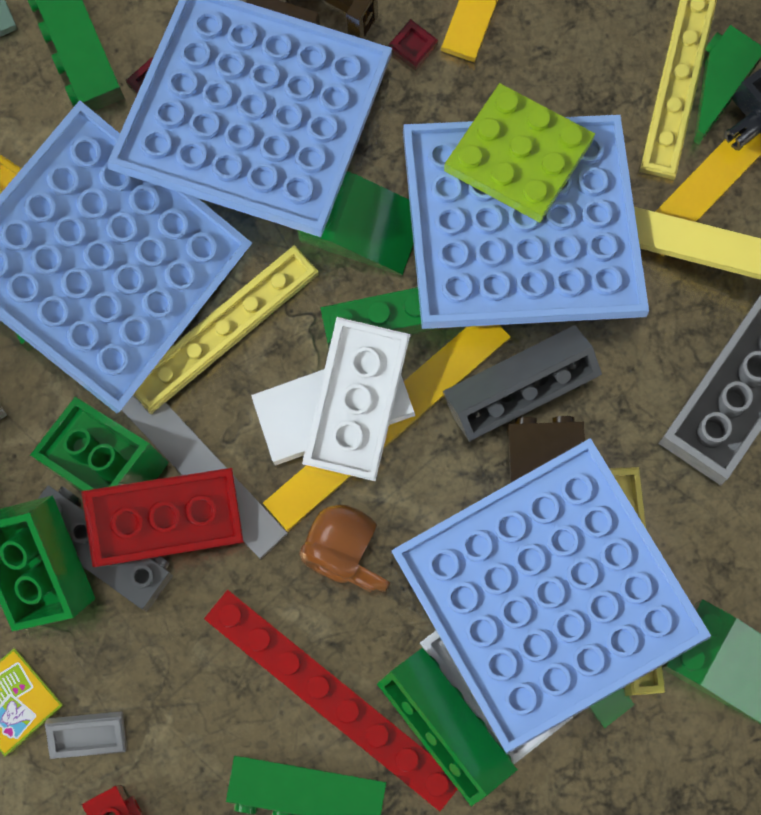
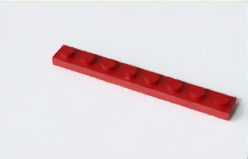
[204,590,458,811]

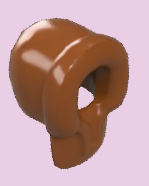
[299,505,390,592]

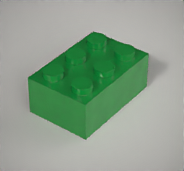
[0,495,96,632]

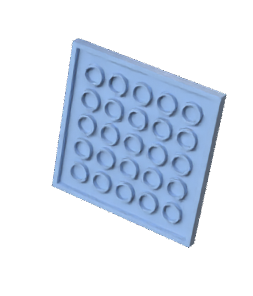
[107,0,392,237]
[0,100,252,413]
[403,115,649,329]
[391,438,711,754]

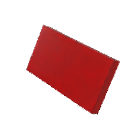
[81,468,243,567]

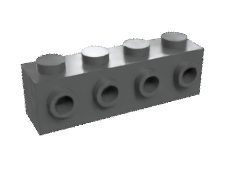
[443,325,602,441]
[38,485,173,612]

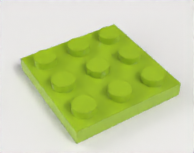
[444,83,595,223]

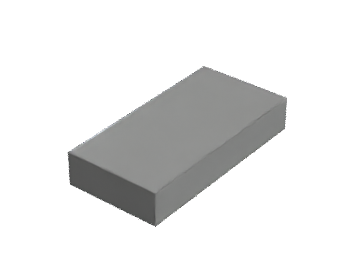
[45,711,127,759]

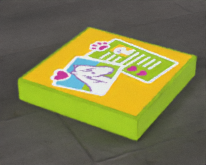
[0,648,65,757]

